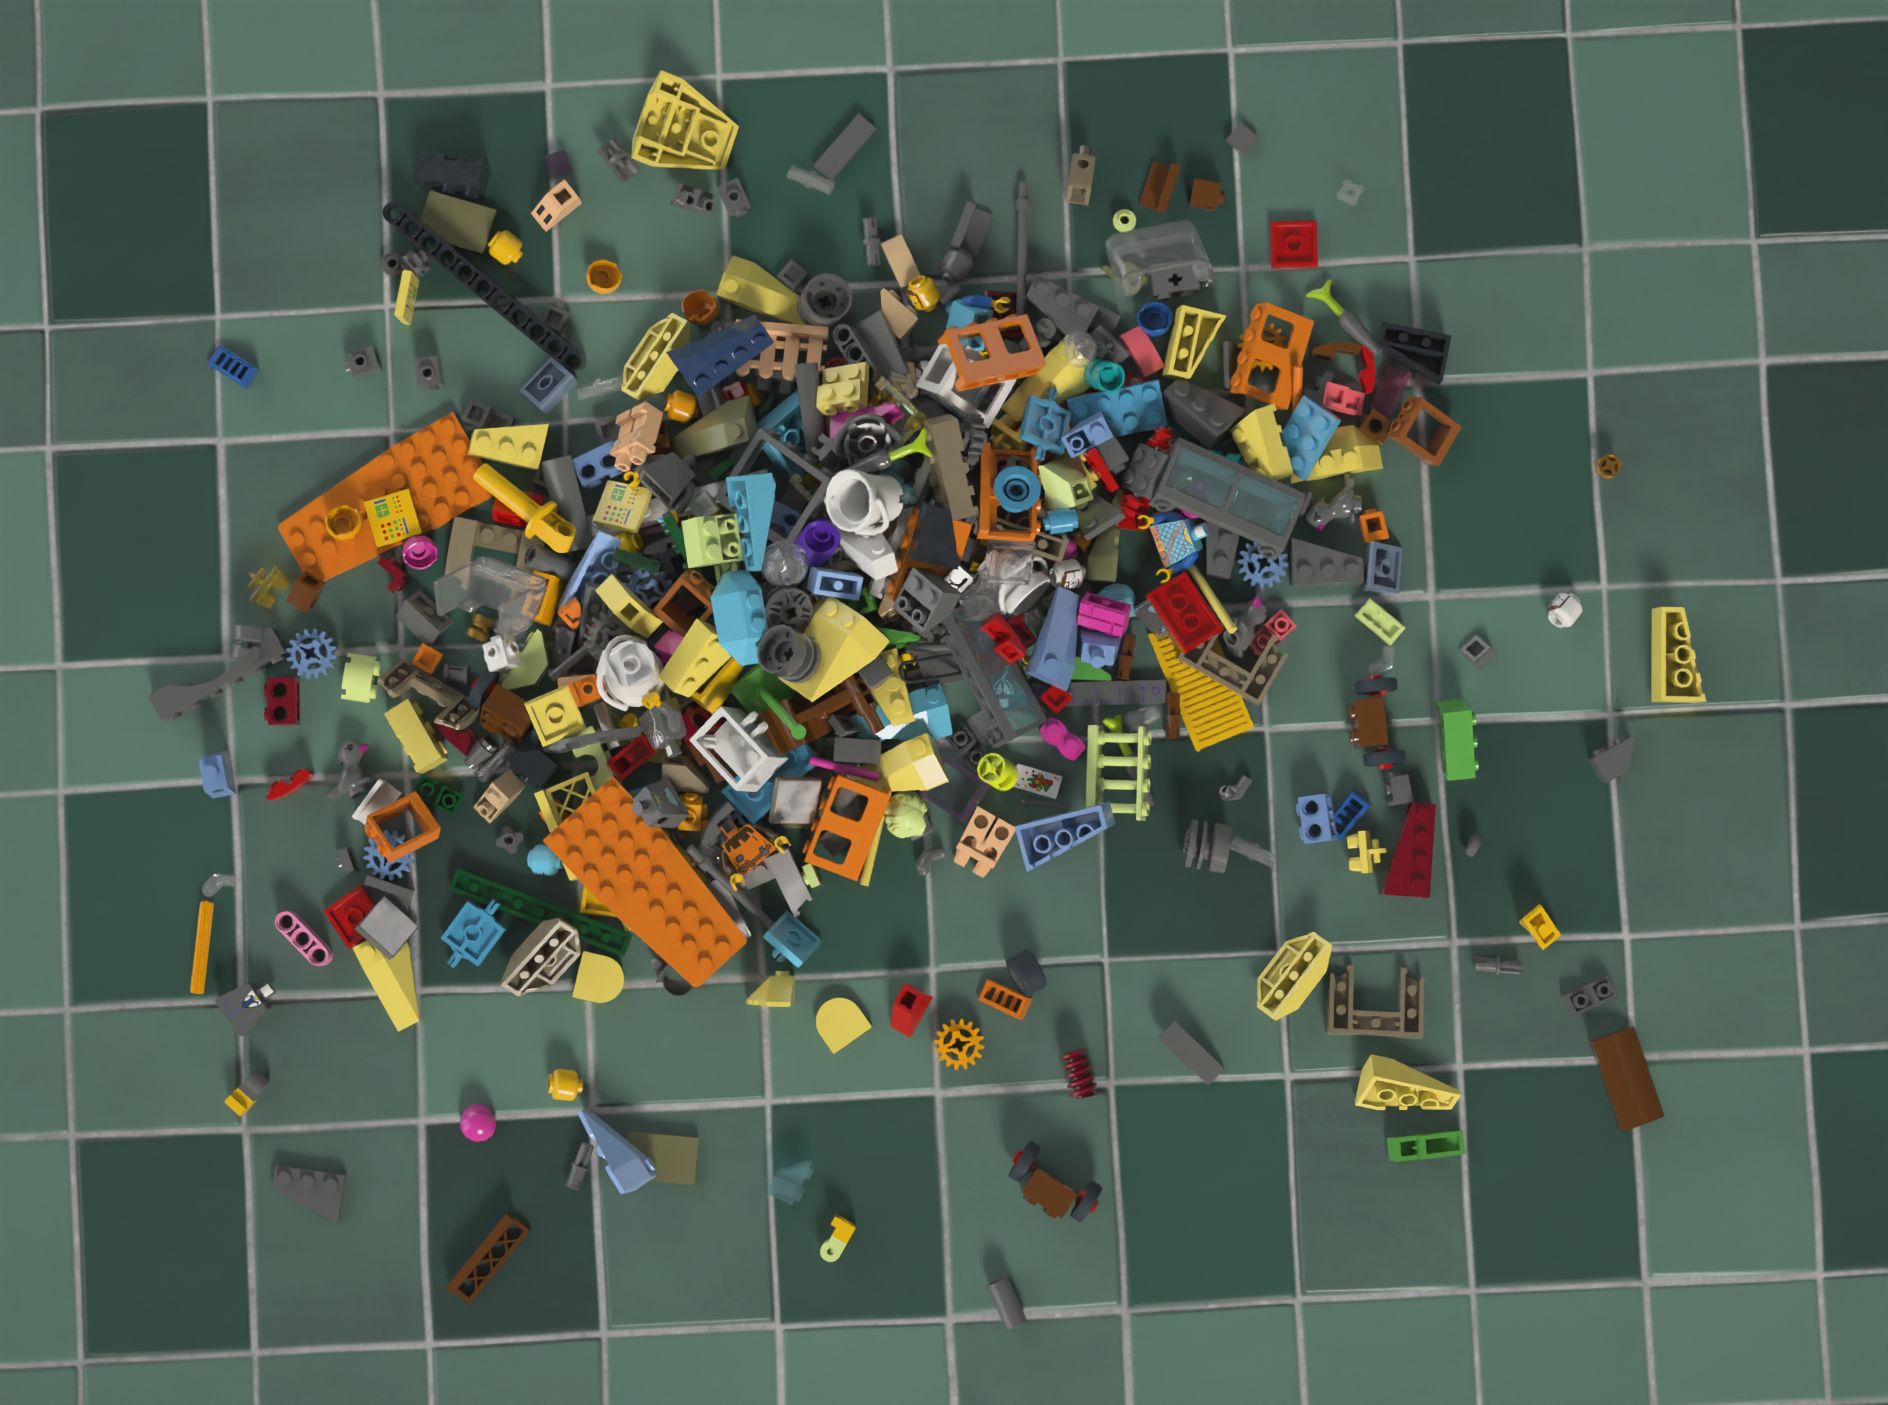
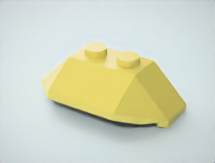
[621,313,690,401]
[1290,425,1383,484]
[1257,932,1332,1021]

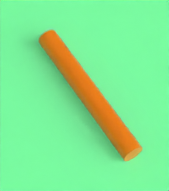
[1292,365,1303,414]

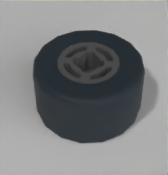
[1006,950,1047,997]

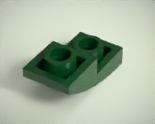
[411,774,465,816]

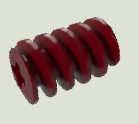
[1060,1048,1099,1099]

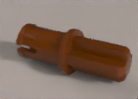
[1115,633,1136,680]
[1164,692,1182,738]

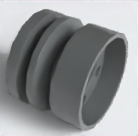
[797,273,852,329]
[760,578,813,632]
[757,625,821,684]
[1183,819,1232,873]

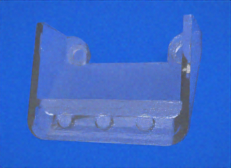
[1106,220,1215,303]

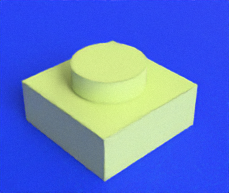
[801,863,823,888]

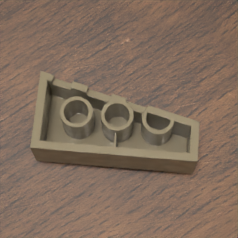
[922,414,979,521]

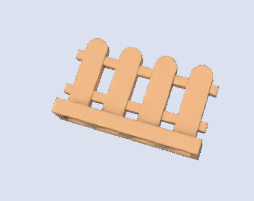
[735,319,829,381]

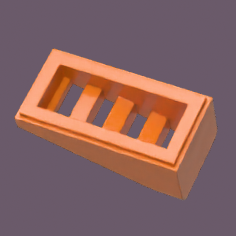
[978,978,1032,1020]

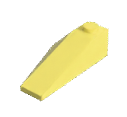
[746,971,795,1007]

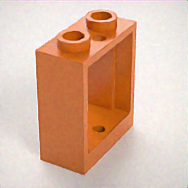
[364,791,441,863]

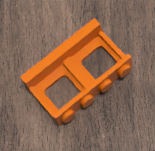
[1230,302,1314,410]
[938,314,1047,392]
[977,443,1041,542]
[886,506,972,601]
[802,772,891,881]

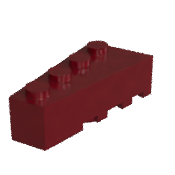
[1379,802,1436,898]

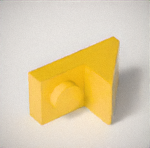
[1519,904,1561,950]

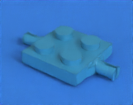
[1019,388,1072,462]
[441,899,507,968]

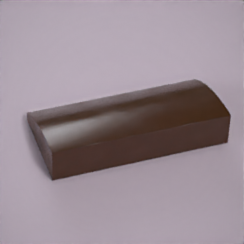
[1589,1026,1664,1132]

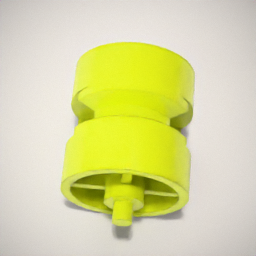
[977,753,1019,791]

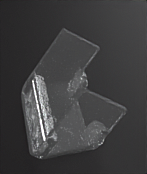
[434,557,547,641]

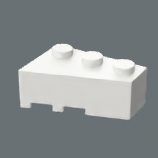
[836,523,898,580]

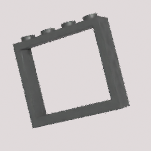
[715,428,835,553]

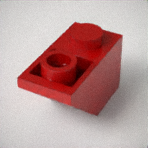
[890,983,933,1038]

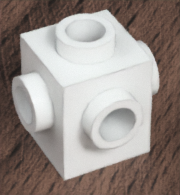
[482,635,521,672]

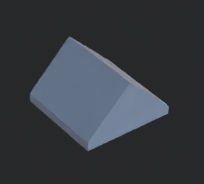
[520,357,578,415]
[1363,541,1403,594]

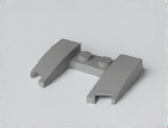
[704,845,812,938]

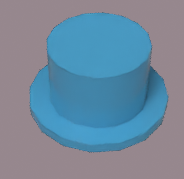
[994,466,1041,513]

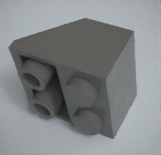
[893,567,961,633]

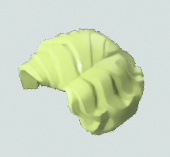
[883,791,928,838]

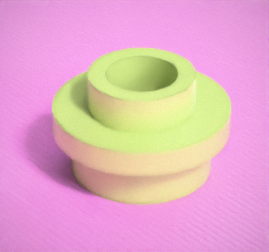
[1113,209,1136,233]

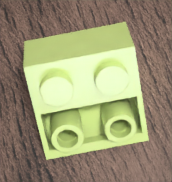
[1038,459,1093,511]
[681,514,743,568]

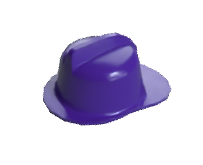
[794,517,841,566]

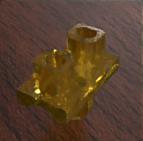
[248,566,290,609]

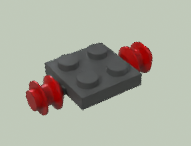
[1119,426,1175,518]

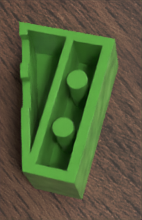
[1435,698,1479,781]

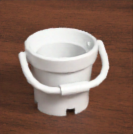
[823,469,903,535]
[974,545,1051,620]
[596,634,665,711]

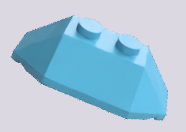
[710,569,769,666]

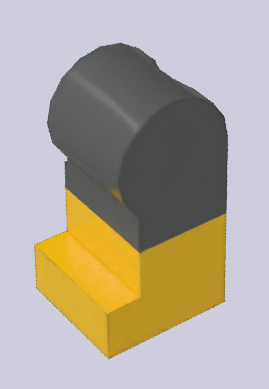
[224,1069,271,1116]

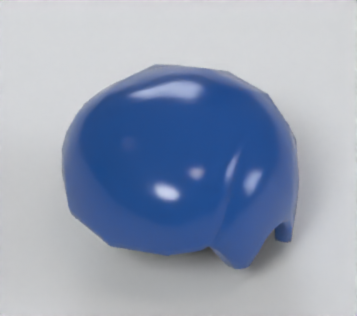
[1137,301,1173,337]

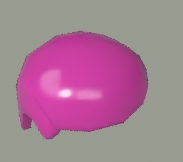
[402,535,438,570]
[460,1103,496,1142]

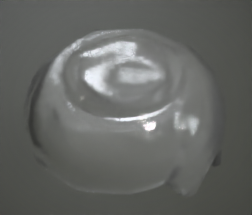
[1062,331,1098,368]

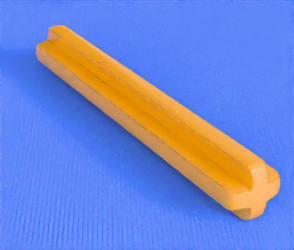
[190,901,214,994]

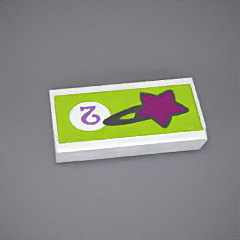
[593,702,629,750]

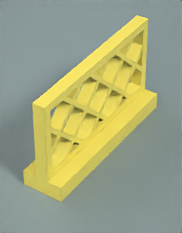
[534,772,596,881]

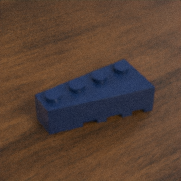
[666,315,775,397]

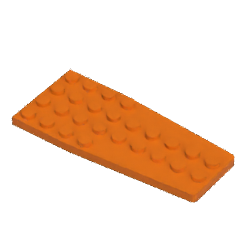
[278,412,494,581]
[543,776,747,987]

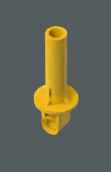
[473,463,576,553]

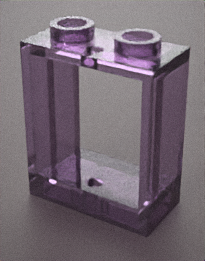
[918,754,991,825]

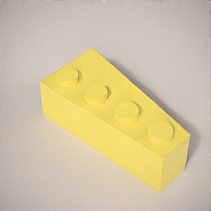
[1651,607,1706,703]

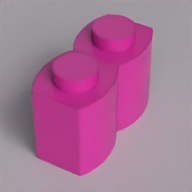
[1039,717,1086,762]

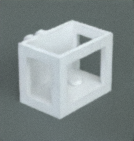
[916,343,1016,429]
[689,706,788,792]

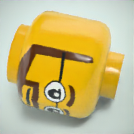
[907,276,941,312]

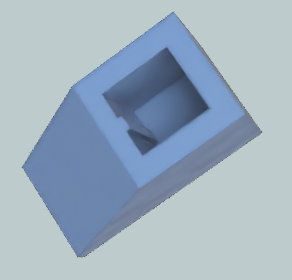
[1061,411,1113,458]

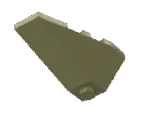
[670,396,758,460]
[1083,489,1123,584]

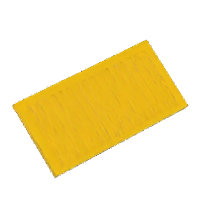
[1148,633,1254,752]

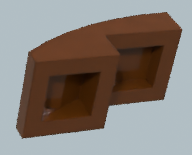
[1310,342,1361,361]

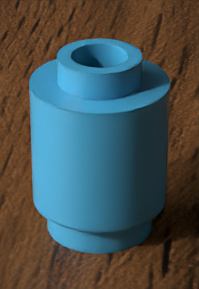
[1042,508,1078,535]

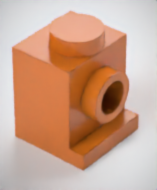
[1357,508,1389,546]
[568,674,607,708]

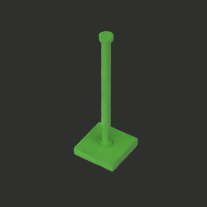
[729,663,806,739]

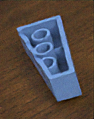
[1015,801,1116,872]

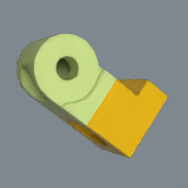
[820,1214,857,1262]

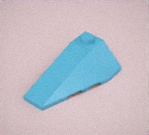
[726,473,776,571]
[850,683,952,741]

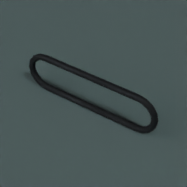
[898,653,963,684]

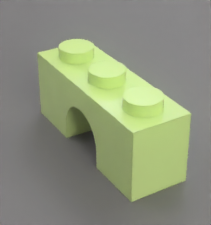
[567,725,624,795]

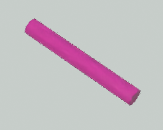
[809,755,879,782]

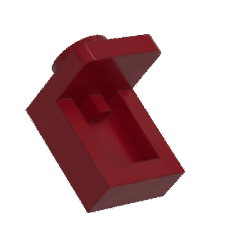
[377,556,408,593]
[1006,612,1037,650]

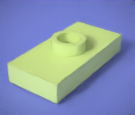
[1354,598,1406,646]

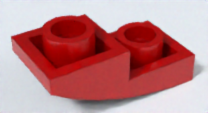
[265,768,315,801]

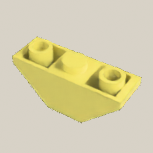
[595,574,663,638]

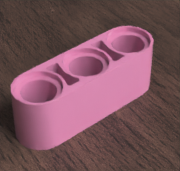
[275,911,333,966]

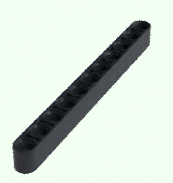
[382,202,587,372]

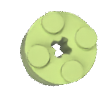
[341,653,381,703]

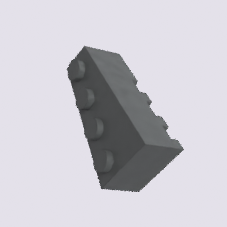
[1202,477,1249,580]

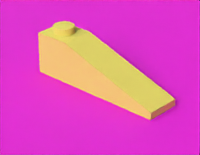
[716,256,806,325]
[1001,337,1091,424]
[849,733,949,795]
[353,940,420,1032]
[1355,1054,1461,1110]

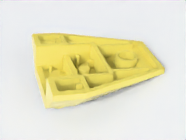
[631,70,739,170]
[778,596,890,702]

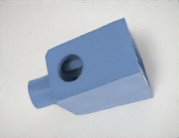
[1076,625,1122,668]
[199,750,237,798]

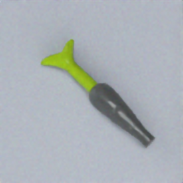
[1306,279,1382,356]
[836,428,933,474]
[1103,715,1156,807]

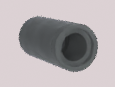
[524,543,576,582]
[987,1276,1027,1330]

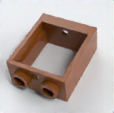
[1387,396,1462,467]
[652,568,715,637]

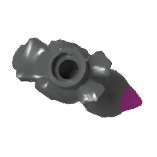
[1306,473,1362,534]
[1223,597,1269,658]
[324,739,374,800]

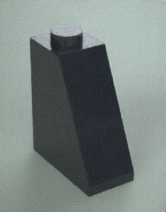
[908,499,959,570]

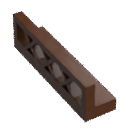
[446,1212,531,1304]

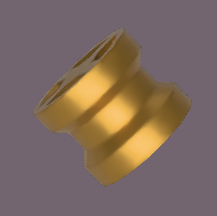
[1595,453,1622,479]

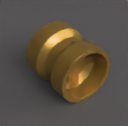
[466,613,496,643]

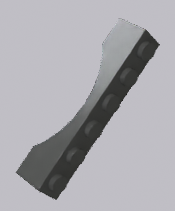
[148,627,289,723]

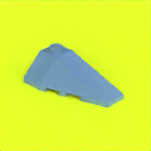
[1025,586,1079,691]

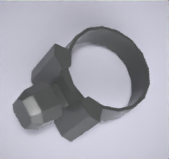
[650,956,694,997]

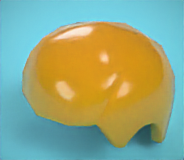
[586,259,623,294]
[325,504,361,540]

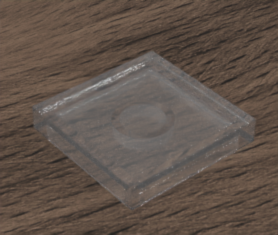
[981,540,1036,585]

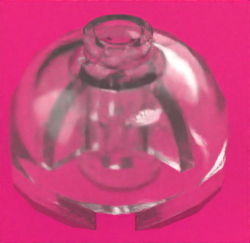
[762,540,808,588]

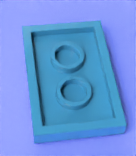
[1280,395,1341,480]

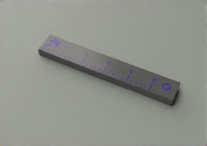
[1026,680,1167,708]

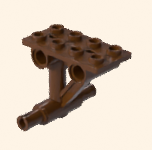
[758,672,885,755]

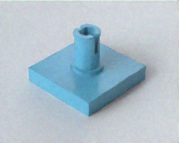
[763,911,822,968]

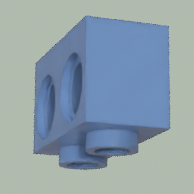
[572,440,623,489]
[1296,793,1338,844]

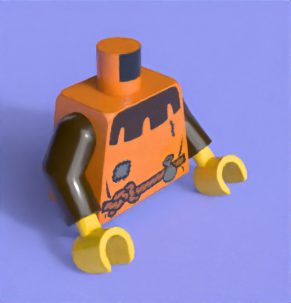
[719,819,791,891]

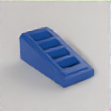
[207,345,259,389]
[1334,788,1372,841]

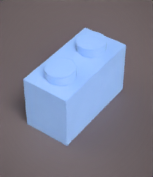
[807,566,863,601]

